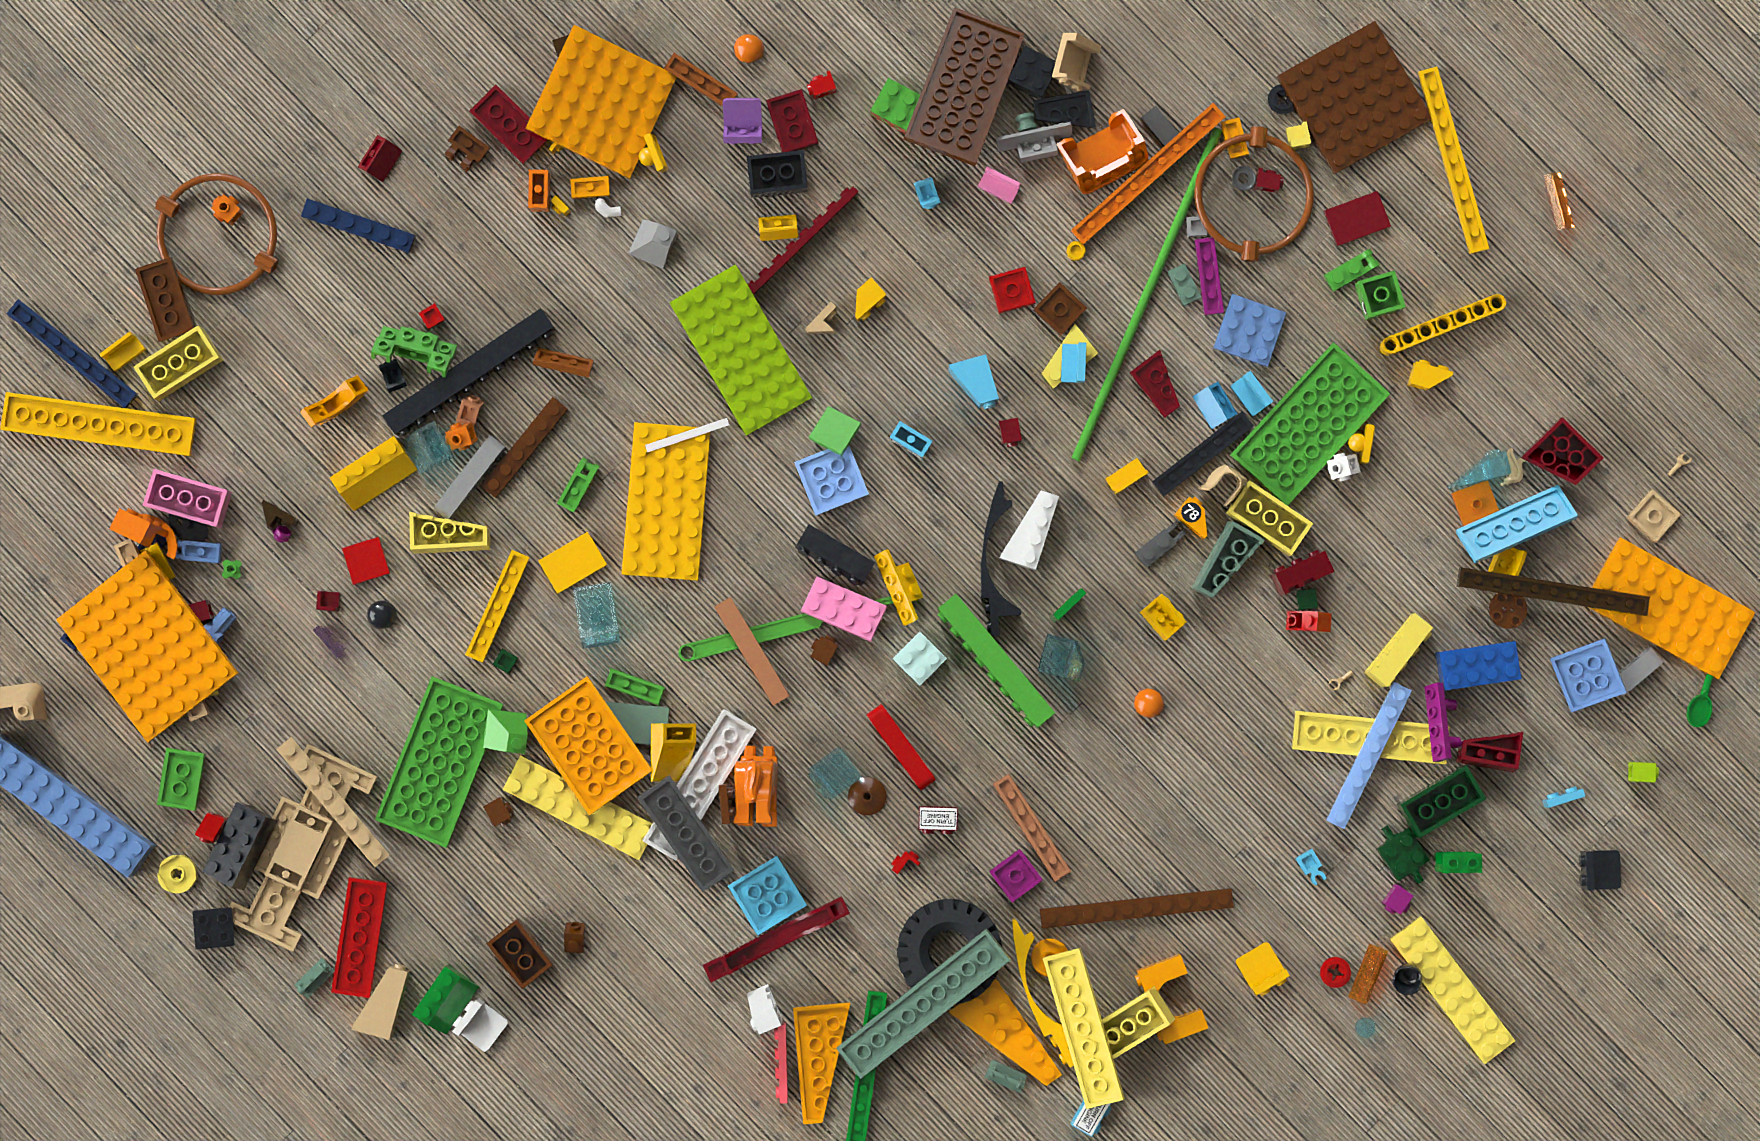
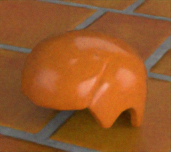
[734,34,765,63]
[1134,688,1165,718]

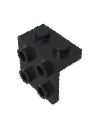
[1579,850,1621,891]

